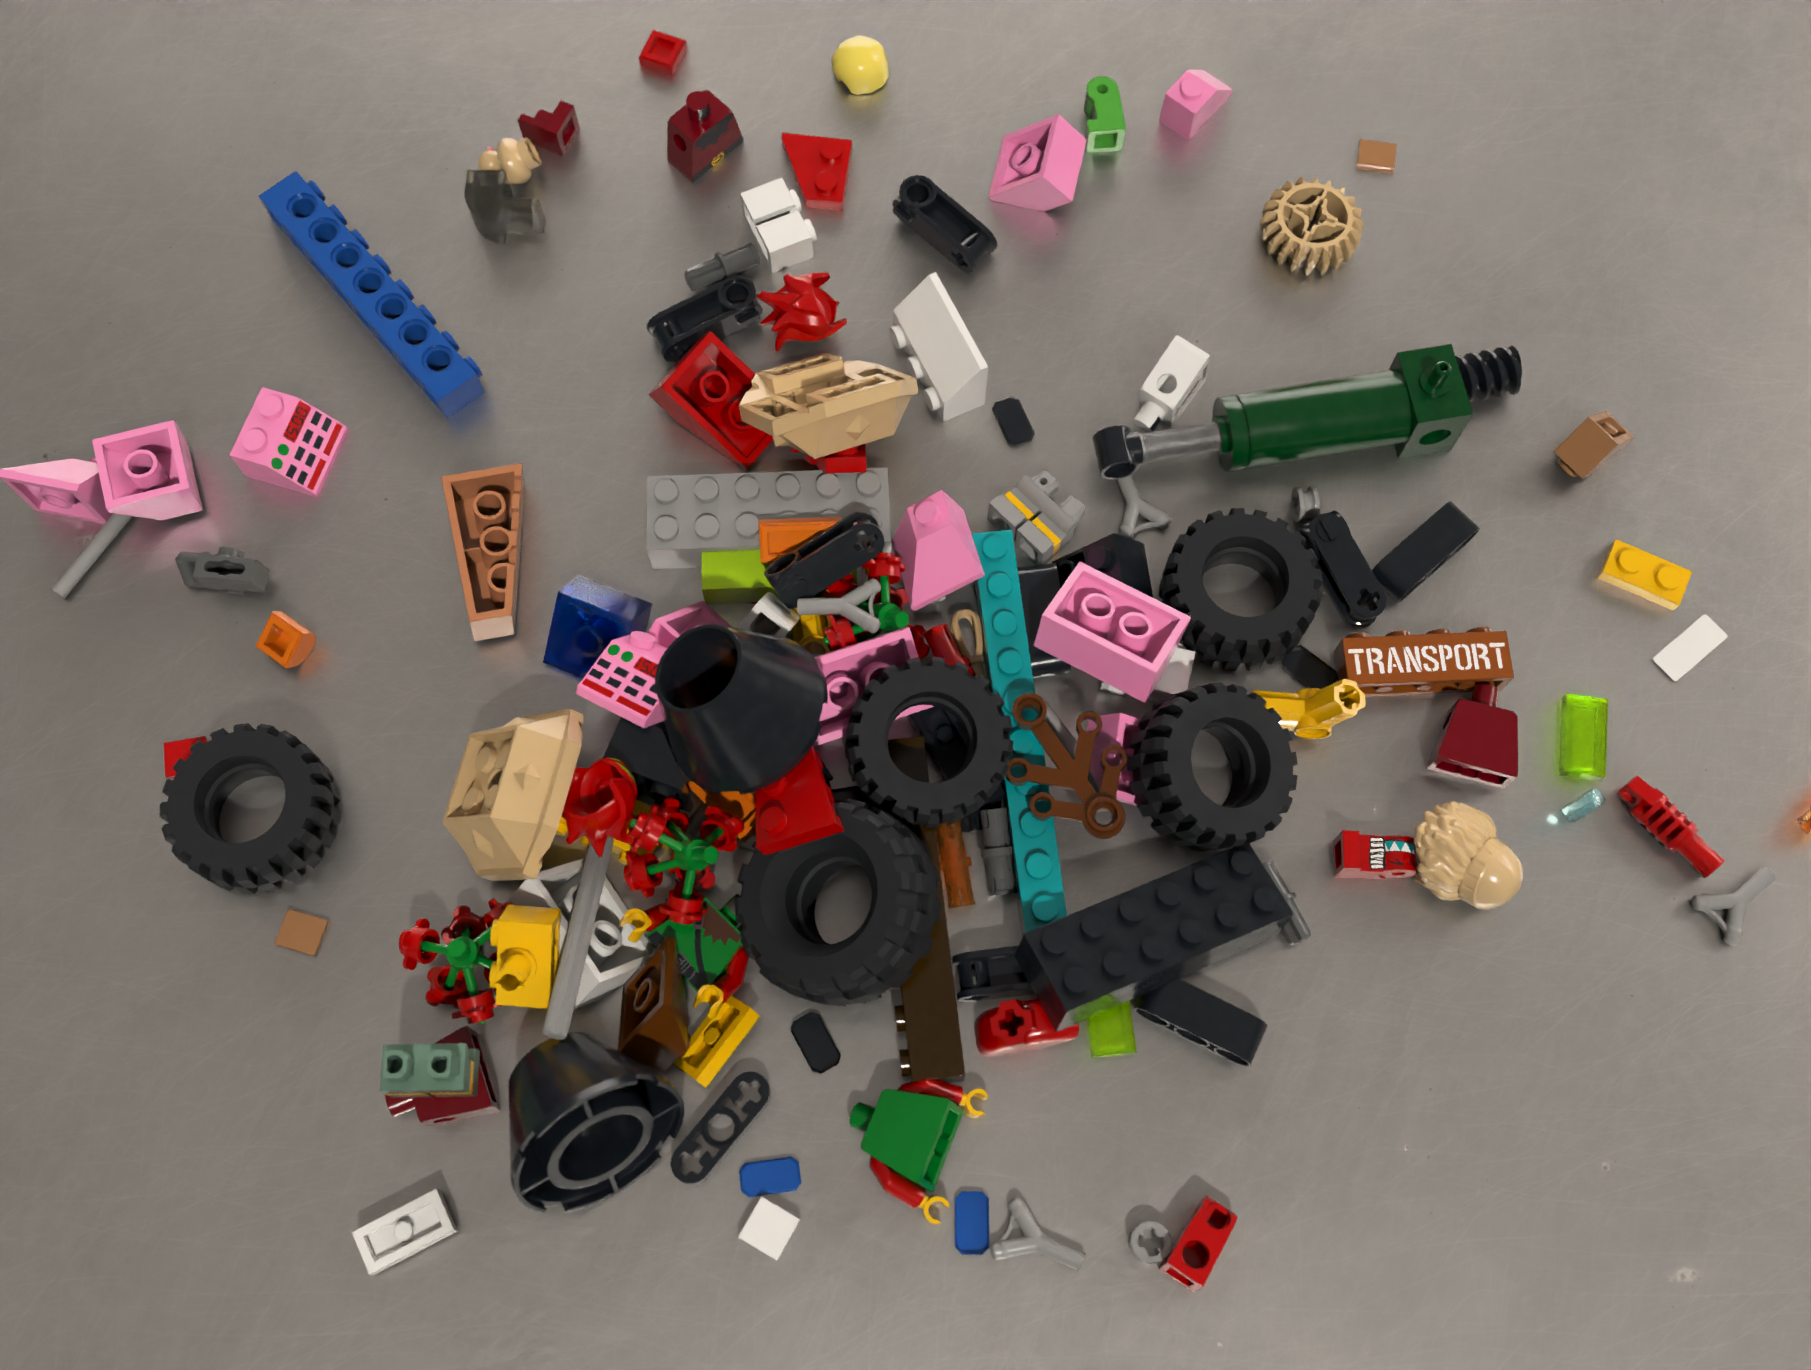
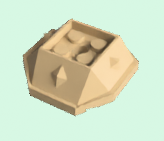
[739,353,919,459]
[442,709,584,881]

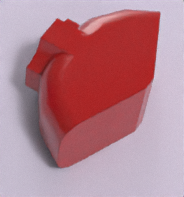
[974,999,1079,1057]

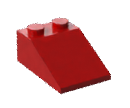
[649,331,773,470]

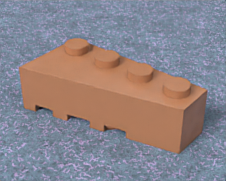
[441,463,525,642]

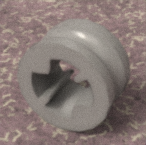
[1291,486,1320,523]
[1128,1221,1172,1264]

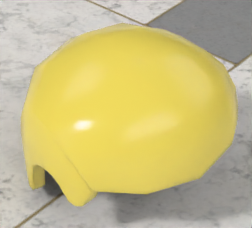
[832,36,889,95]

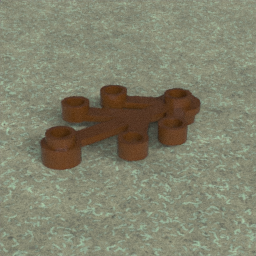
[1005,693,1127,839]

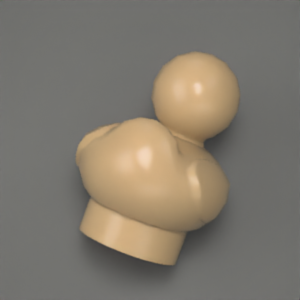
[478,137,541,185]

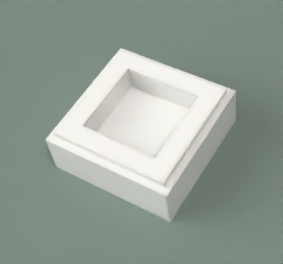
[738,1196,801,1261]

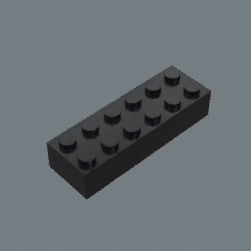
[1014,843,1294,1032]

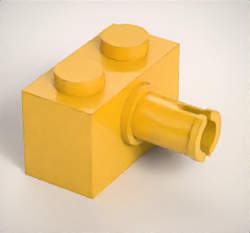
[489,905,561,1009]

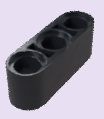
[1372,501,1480,603]
[1017,563,1071,679]
[1134,979,1268,1067]

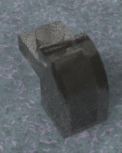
[464,170,546,244]

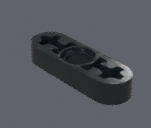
[671,1072,771,1185]

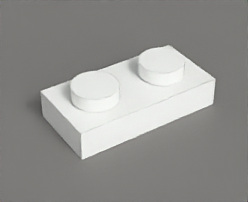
[352,1189,458,1275]

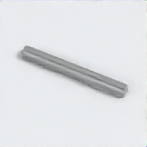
[542,835,614,1040]

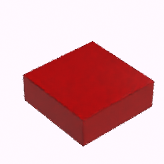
[638,30,687,77]

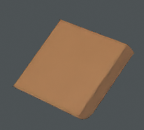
[1356,139,1397,174]
[274,909,330,956]

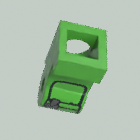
[1084,76,1126,153]

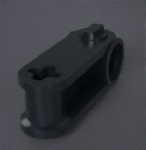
[892,175,998,273]
[647,275,763,362]
[1296,510,1387,629]
[764,512,884,609]
[952,945,1035,1002]

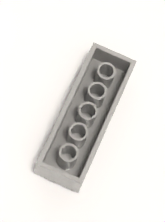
[646,468,891,569]

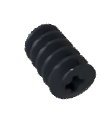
[1455,345,1522,403]

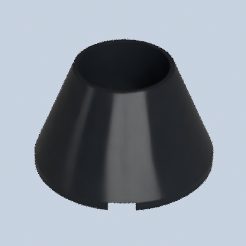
[655,624,828,794]
[508,1032,684,1213]

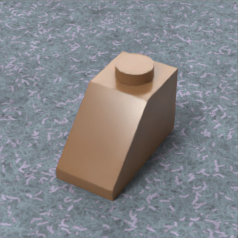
[1553,411,1635,479]

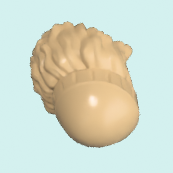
[1414,801,1523,910]

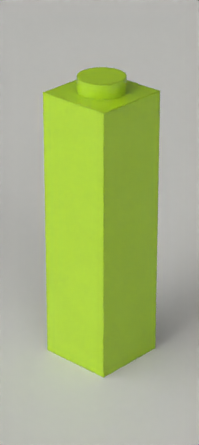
[701,550,858,605]

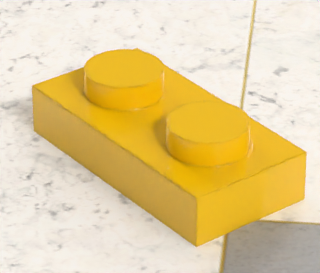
[1597,539,1692,611]
[673,996,760,1088]

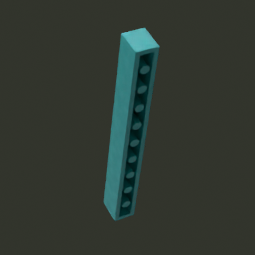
[972,530,1067,938]

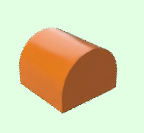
[255,611,316,668]

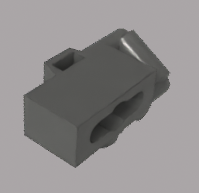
[175,547,269,594]

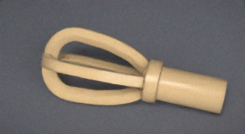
[950,609,989,689]

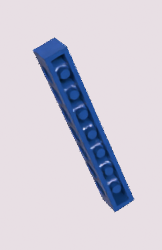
[258,171,485,419]

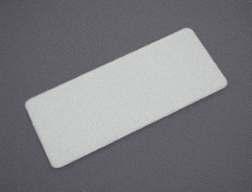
[1653,614,1728,681]

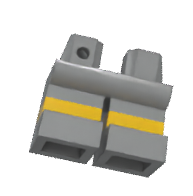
[987,470,1086,565]

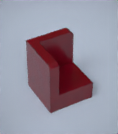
[518,101,580,156]

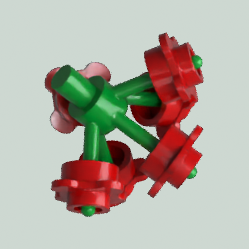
[822,552,930,659]
[624,797,744,924]
[399,898,514,1024]

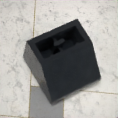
[1052,533,1153,598]
[603,717,694,813]

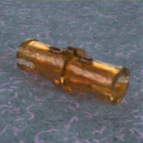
[935,821,976,909]

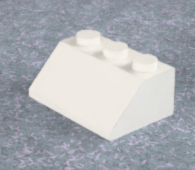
[890,272,988,422]
[506,858,655,1010]

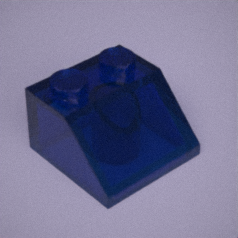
[543,575,653,678]

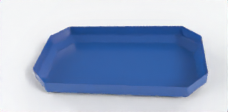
[739,1156,801,1197]
[955,1191,989,1255]

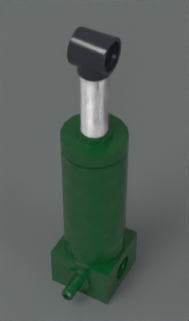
[1092,344,1473,479]

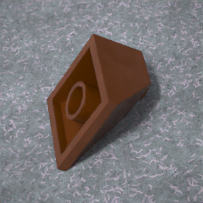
[618,936,691,1072]

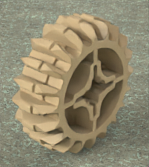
[1260,176,1364,276]

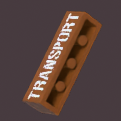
[1333,627,1514,697]

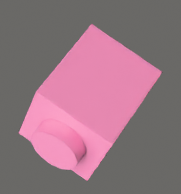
[1159,70,1233,141]

